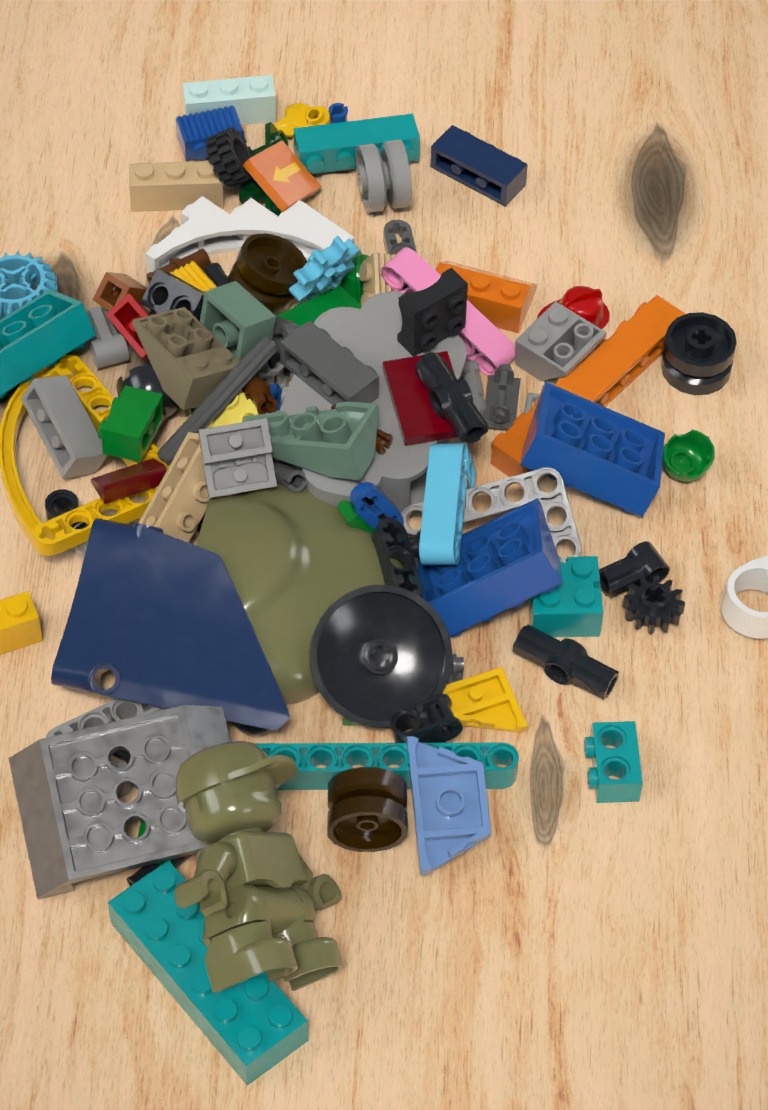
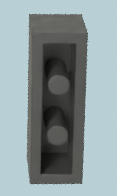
[280,321,379,405]

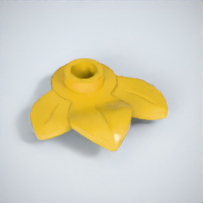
[275,103,329,148]

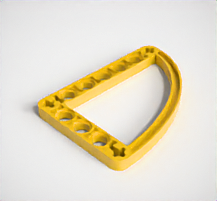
[0,354,169,556]

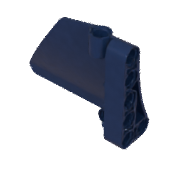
[51,518,290,731]

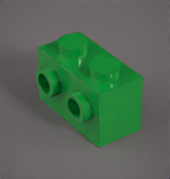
[98,385,164,462]

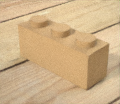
[129,161,224,212]

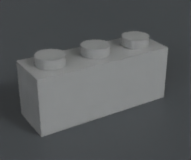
[21,375,108,478]

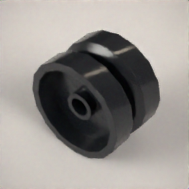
[661,312,737,396]

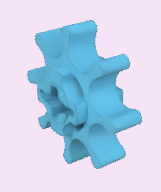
[289,236,361,303]

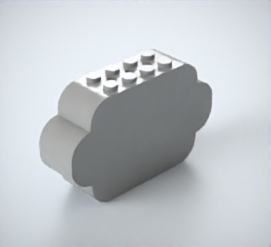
[275,292,467,518]

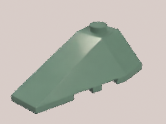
[242,401,379,480]

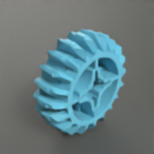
[0,251,58,319]

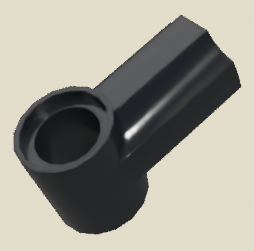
[599,541,670,598]

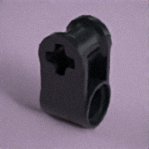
[389,694,463,743]

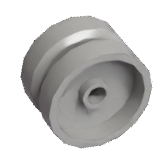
[355,140,412,213]

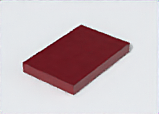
[382,351,458,446]

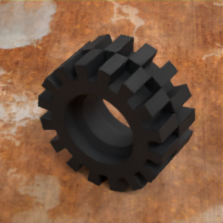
[206,127,253,188]

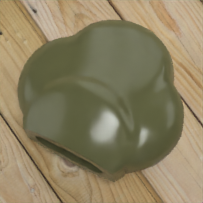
[197,483,405,705]

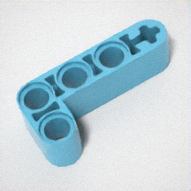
[419,443,476,565]

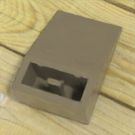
[132,307,240,410]

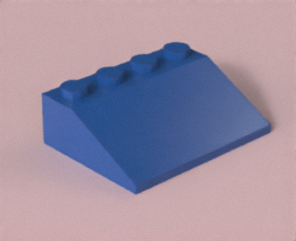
[520,381,665,517]
[418,498,563,637]

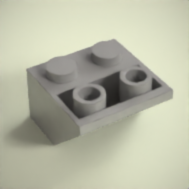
[515,301,606,381]

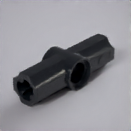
[415,352,488,444]
[512,624,619,700]

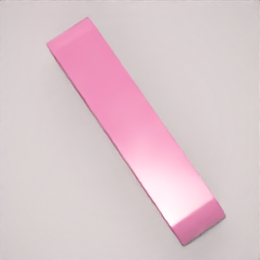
[381,247,515,376]

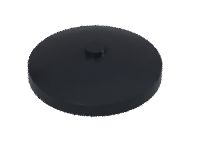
[309,585,452,728]

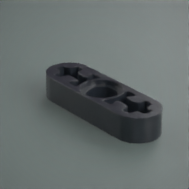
[371,518,423,597]

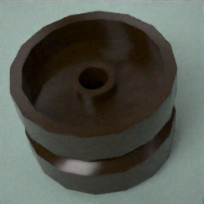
[228,233,307,314]
[327,767,408,852]

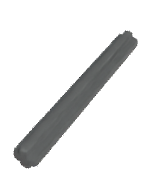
[157,336,277,466]

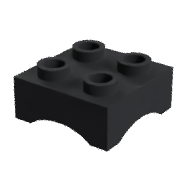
[397,268,468,357]

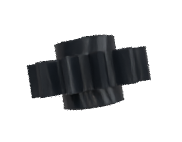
[622,575,685,634]

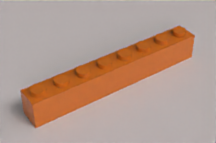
[490,295,685,485]

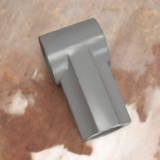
[87,306,129,369]

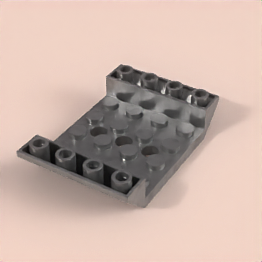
[8,705,231,899]

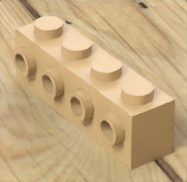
[138,432,214,543]

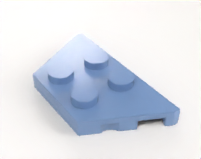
[407,736,491,876]

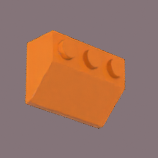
[436,261,537,333]

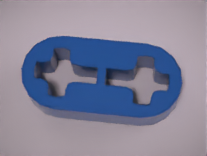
[350,482,404,529]

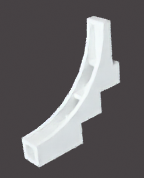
[145,196,355,274]

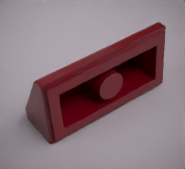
[91,458,167,504]

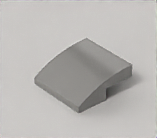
[198,418,277,498]

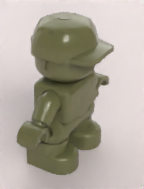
[174,741,344,993]

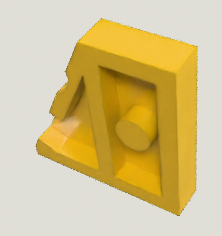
[442,667,528,733]

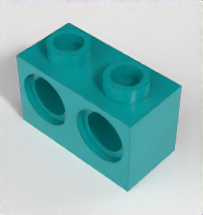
[584,721,643,803]

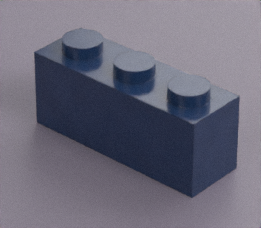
[430,125,528,207]

